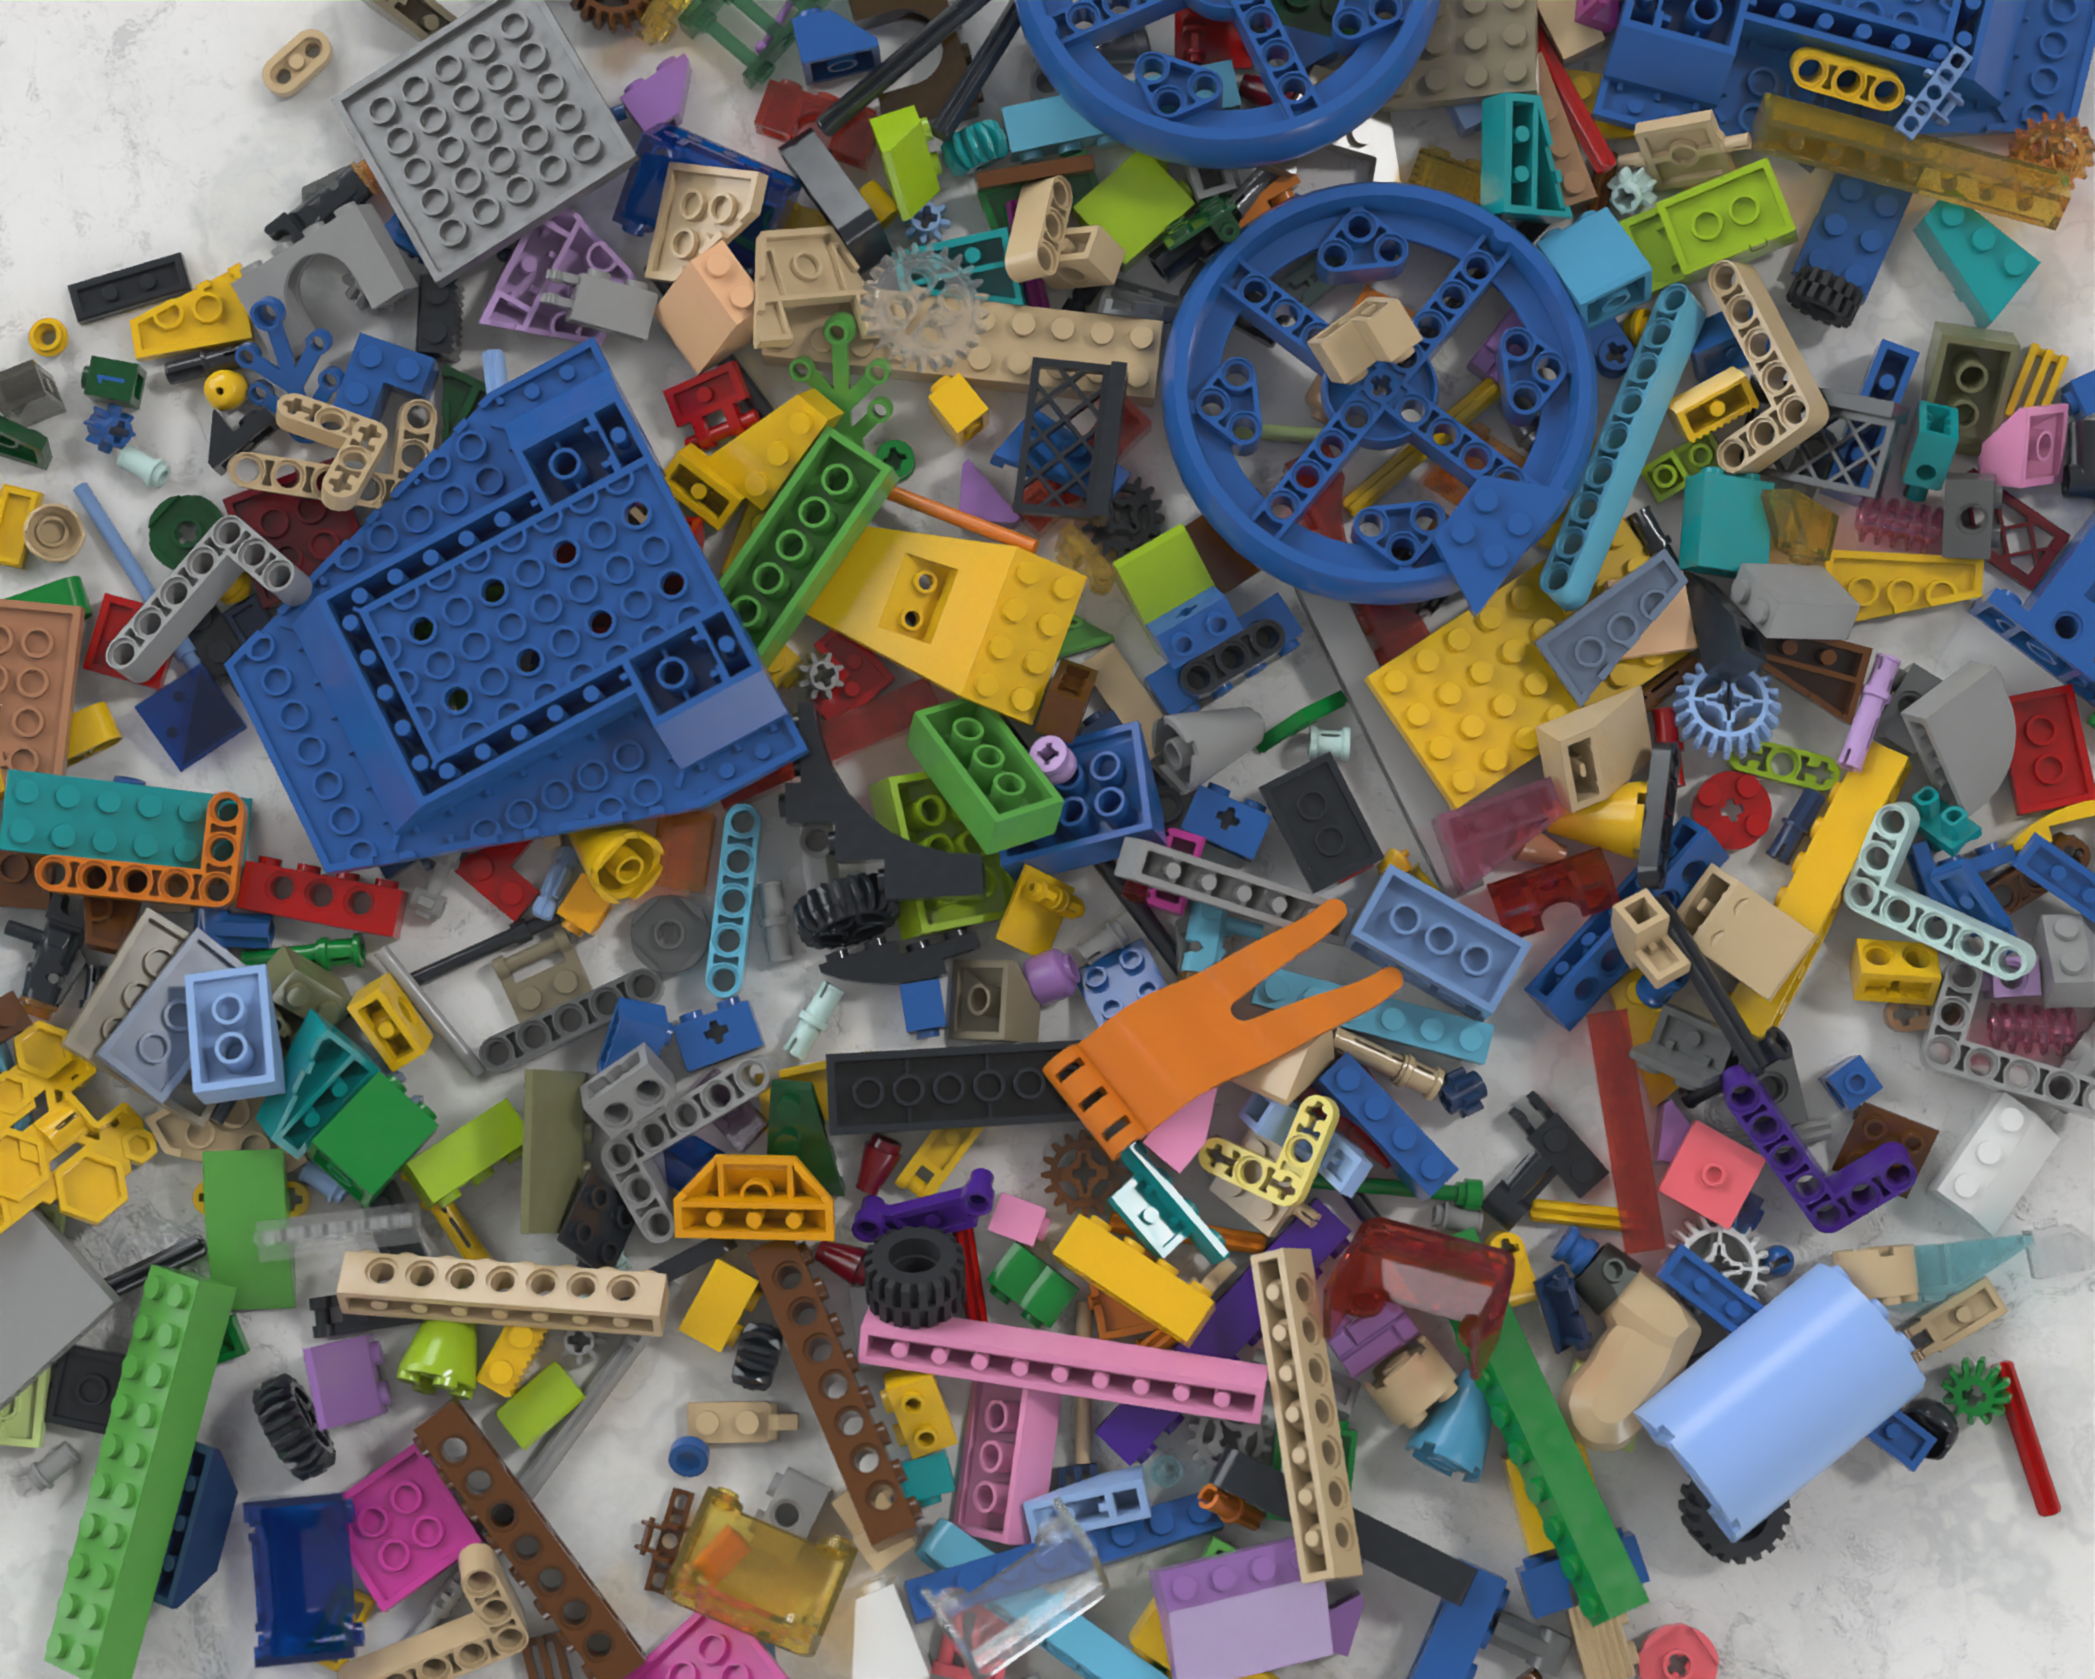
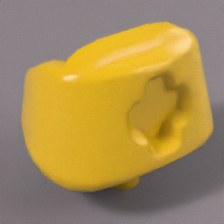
[1376,848,1412,876]

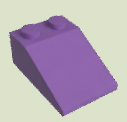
[303,1333,392,1431]

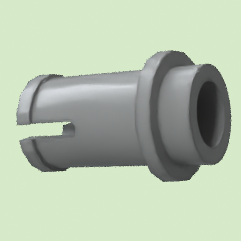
[1076,920,1130,966]
[1431,1200,1484,1236]
[27,1441,81,1491]

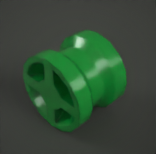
[875,440,915,484]

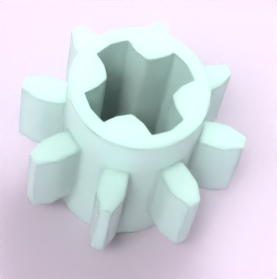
[1607,166,1657,215]

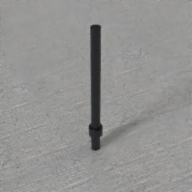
[343,911,561,1020]

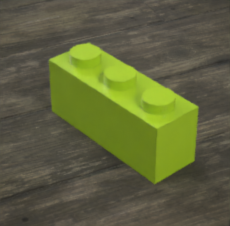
[402,1098,524,1210]

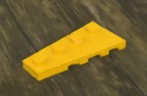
[1822,549,1984,622]

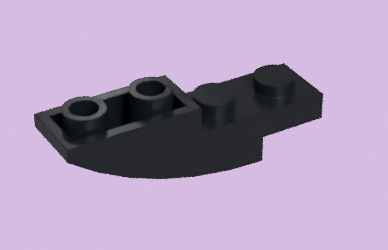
[819,927,981,986]

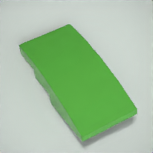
[202,1148,296,1310]

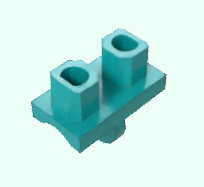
[1901,785,1982,857]

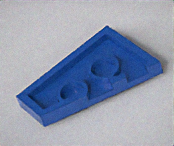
[989,411,1132,499]

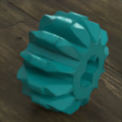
[940,119,1010,177]

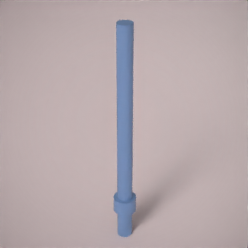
[73,482,211,685]

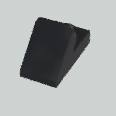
[208,407,280,476]

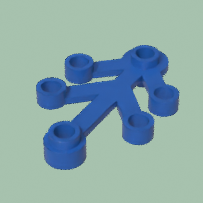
[235,296,344,444]

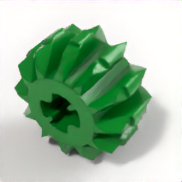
[1941,1356,2012,1425]

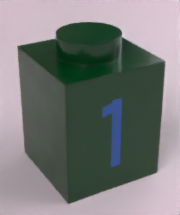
[81,355,147,410]

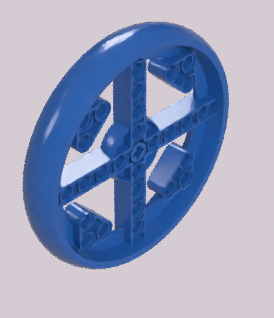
[1014,0,1441,170]
[1161,181,1598,605]

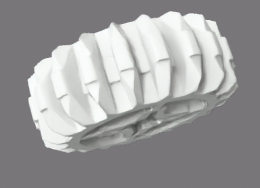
[1660,1214,1770,1321]

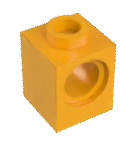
[556,873,615,938]

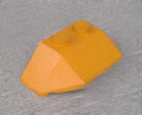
[673,1154,835,1241]

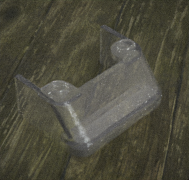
[920,1497,1110,1679]

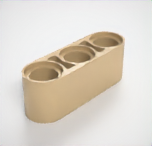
[1005,175,1073,283]

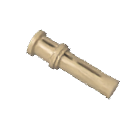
[1333,1026,1445,1101]

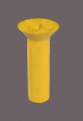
[1407,862,1440,892]

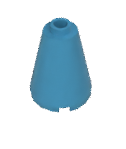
[1405,1369,1493,1484]

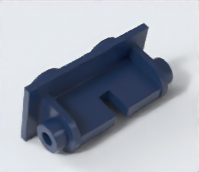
[1533,1264,1592,1354]

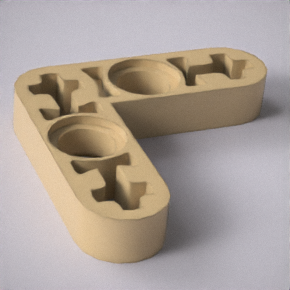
[275,393,388,511]

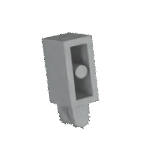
[540,269,658,343]

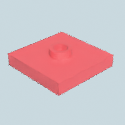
[1656,1120,1766,1230]

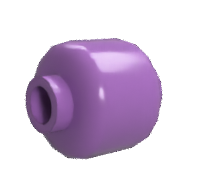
[1023,948,1081,1006]

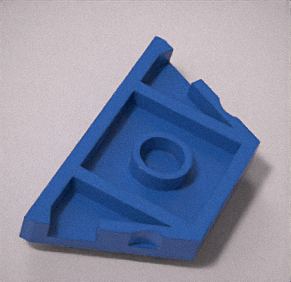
[1432,475,1569,618]

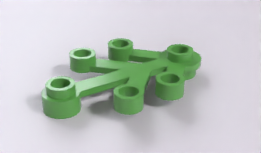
[789,311,894,449]

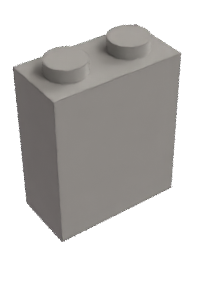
[1729,563,1861,640]

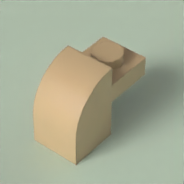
[1611,888,1691,990]

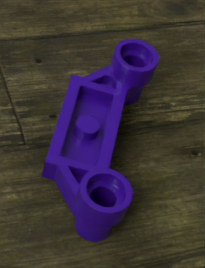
[851,1168,995,1243]

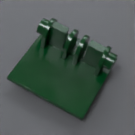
[1160,194,1240,251]

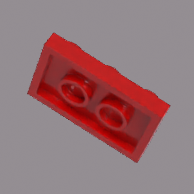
[2007,684,2095,816]

